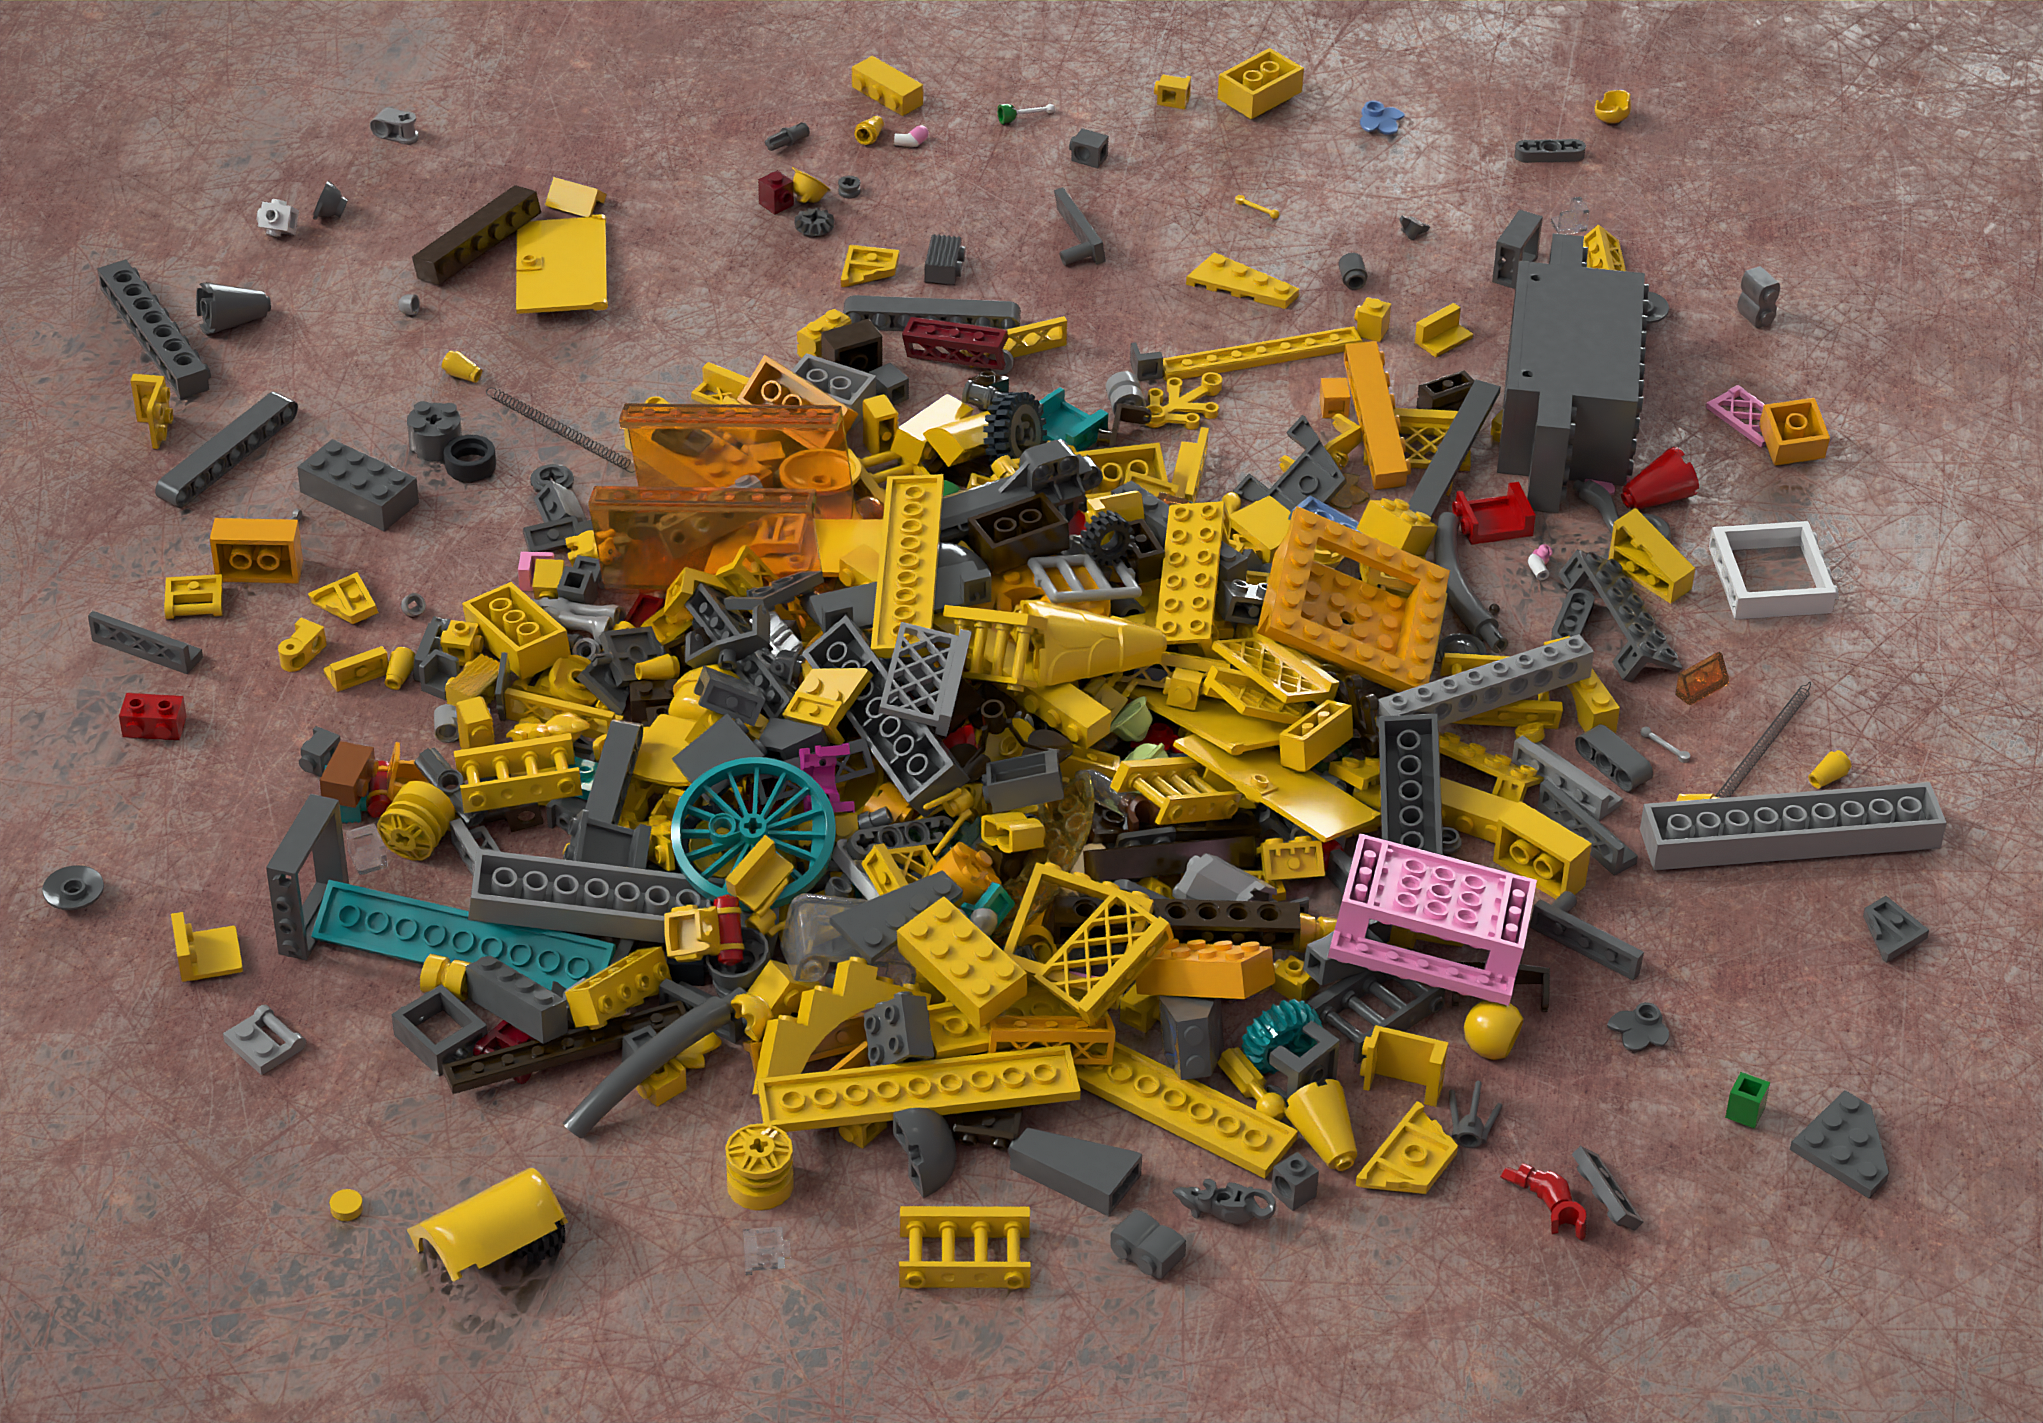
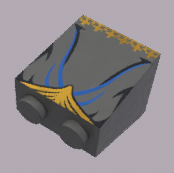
[1158,995,1224,1080]

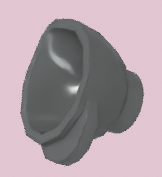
[313,181,348,220]

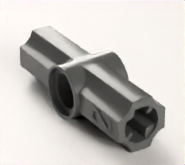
[414,747,488,828]

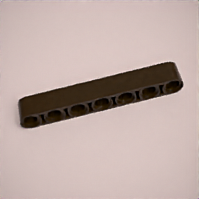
[1083,835,1257,882]

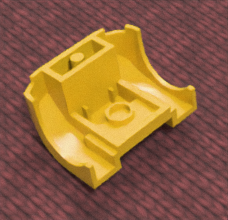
[406,1168,568,1281]

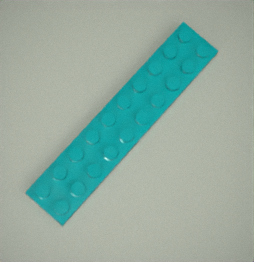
[311,880,617,991]

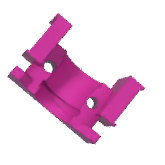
[799,743,855,813]

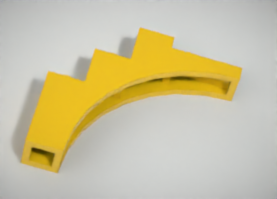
[752,957,932,1096]

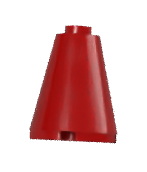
[1621,447,1699,510]

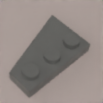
[723,571,824,612]

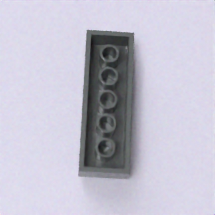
[1379,714,1444,856]

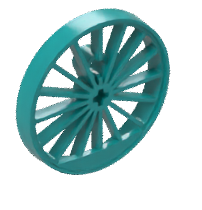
[671,757,836,911]

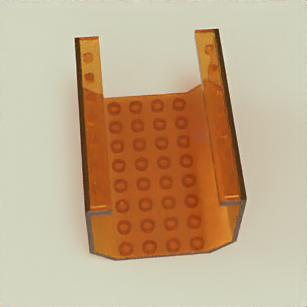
[588,403,854,597]

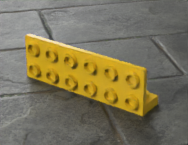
[1156,501,1231,659]
[1375,716,1544,803]

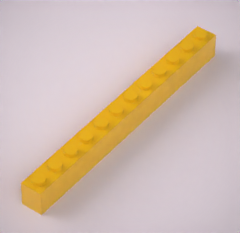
[839,543,1111,749]

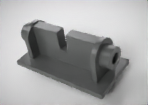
[771,646,806,685]

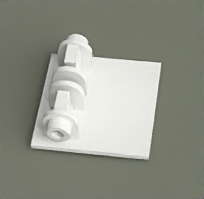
[750,611,804,657]

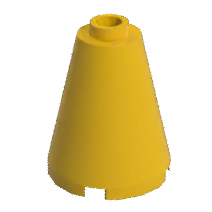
[1283,1079,1358,1171]

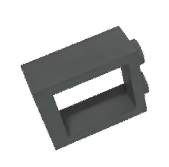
[1492,209,1543,289]
[982,749,1064,813]
[391,984,488,1076]

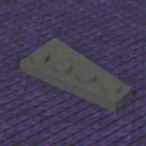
[829,870,963,964]

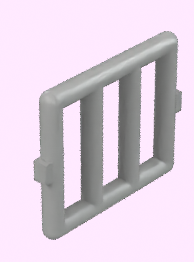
[1028,554,1142,604]

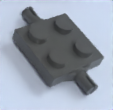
[591,626,667,687]

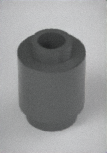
[1338,253,1368,290]

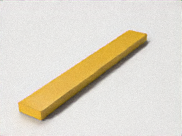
[1162,326,1363,382]

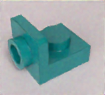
[961,882,1016,930]

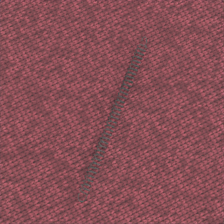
[486,387,638,473]
[1716,682,1811,798]

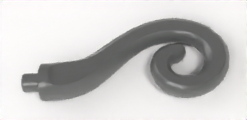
[1573,480,1671,541]

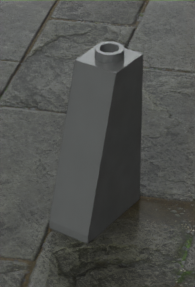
[1008,1128,1142,1216]

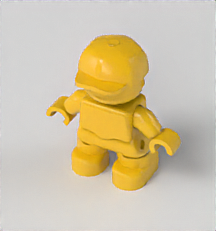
[593,664,749,826]

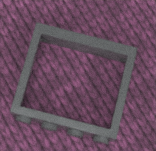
[266,794,349,960]

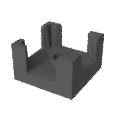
[1267,1020,1340,1108]

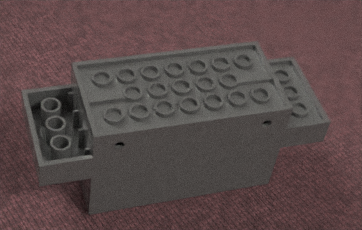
[1497,233,1649,513]

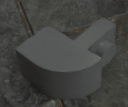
[557,555,605,605]

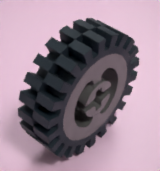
[983,392,1047,465]

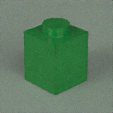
[1725,1072,1770,1129]

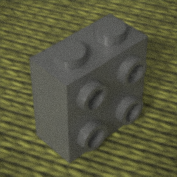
[864,991,934,1066]

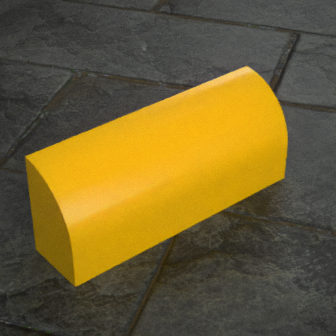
[922,411,991,467]

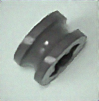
[838,175,860,199]

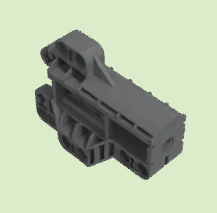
[939,439,1103,554]

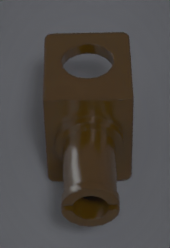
[479,802,544,832]

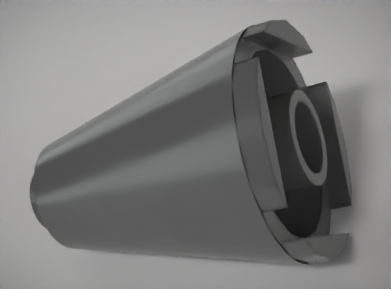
[196,282,271,334]

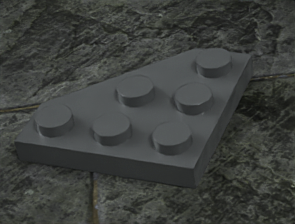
[1790,1090,1889,1199]

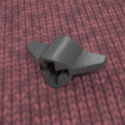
[1399,216,1430,240]

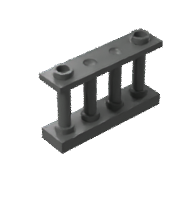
[1307,945,1446,1064]

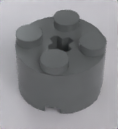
[407,401,462,461]

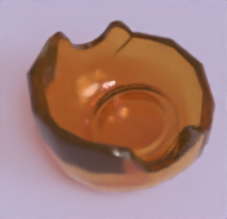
[855,496,885,519]

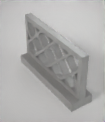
[878,622,972,737]

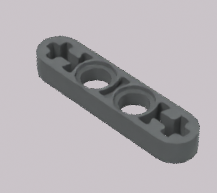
[846,816,956,860]

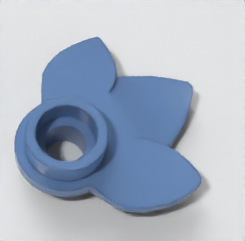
[1360,101,1405,134]

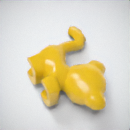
[506,712,590,743]

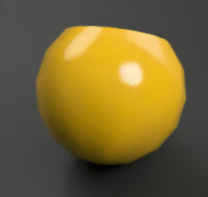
[1464,1000,1524,1060]

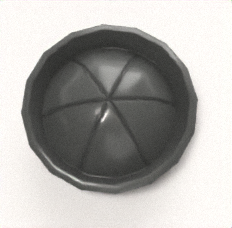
[1437,633,1487,661]

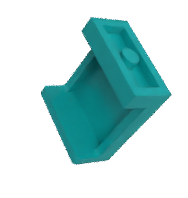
[1039,387,1109,452]

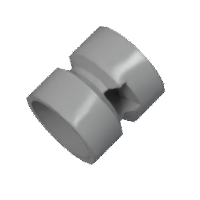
[1106,371,1146,415]

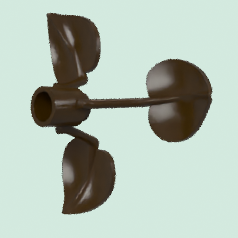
[949,681,1074,784]

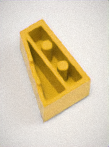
[1608,508,1696,604]

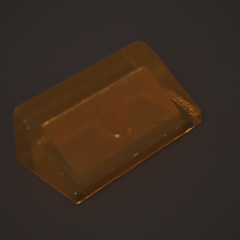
[1675,652,1729,705]

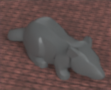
[1173,1179,1276,1225]

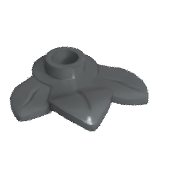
[1607,1002,1669,1051]

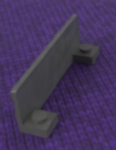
[1558,549,1683,682]
[810,561,992,633]

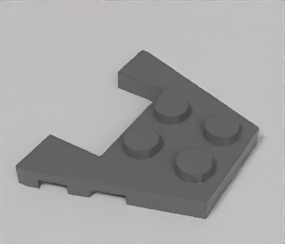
[1233,415,1347,512]

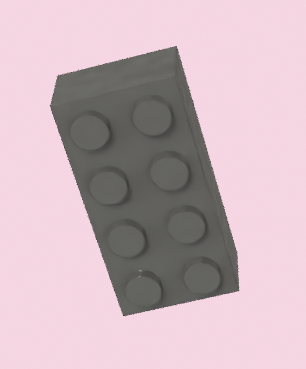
[297,439,419,531]

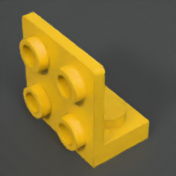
[1256,836,1325,882]
[171,912,243,982]

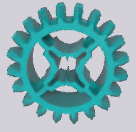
[1241,999,1323,1075]

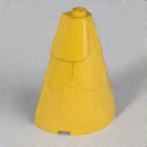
[1010,600,1167,686]

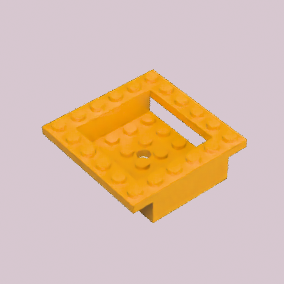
[1256,506,1450,692]

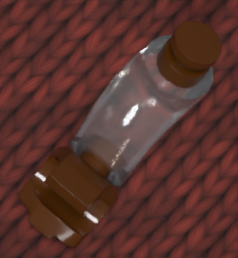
[1063,769,1162,832]

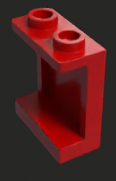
[1452,481,1536,545]

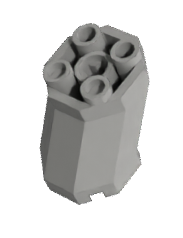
[1172,854,1277,902]

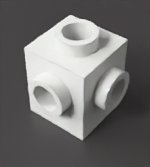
[257,199,299,237]

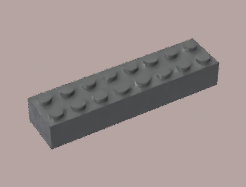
[802,615,971,818]

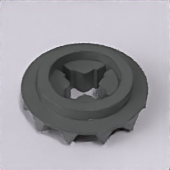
[794,207,834,236]
[530,464,574,492]

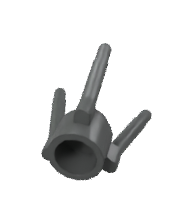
[1449,1081,1502,1148]

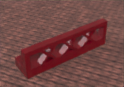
[902,317,1009,370]

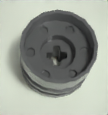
[705,927,774,998]

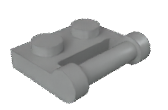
[223,1004,306,1075]

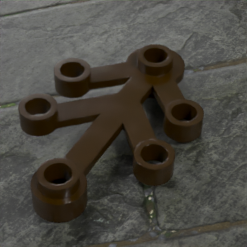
[1325,670,1380,758]

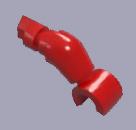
[1500,1163,1586,1241]

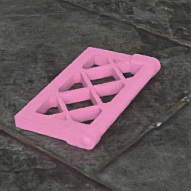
[1706,385,1766,448]

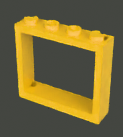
[1004,862,1153,1010]

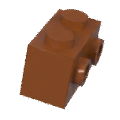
[319,741,379,808]

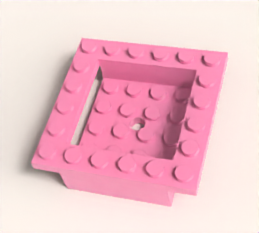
[1328,834,1537,1006]

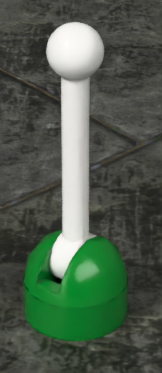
[997,104,1055,124]

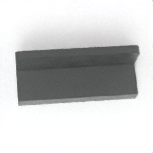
[659,978,747,1044]

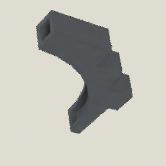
[1303,849,1392,986]

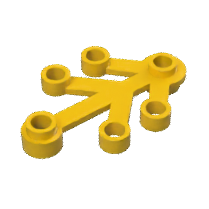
[1145,372,1223,430]

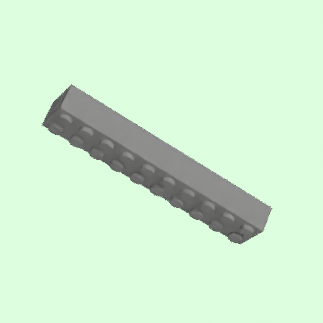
[1640,782,1947,870]
[468,849,780,956]

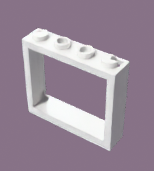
[1709,521,1838,619]

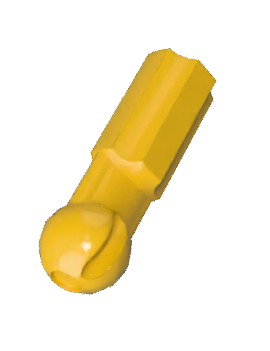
[1217,1047,1287,1121]

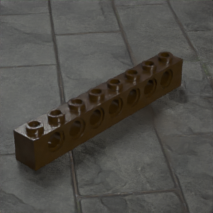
[1054,896,1301,950]

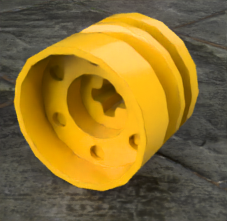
[377,781,456,861]
[725,1123,794,1211]

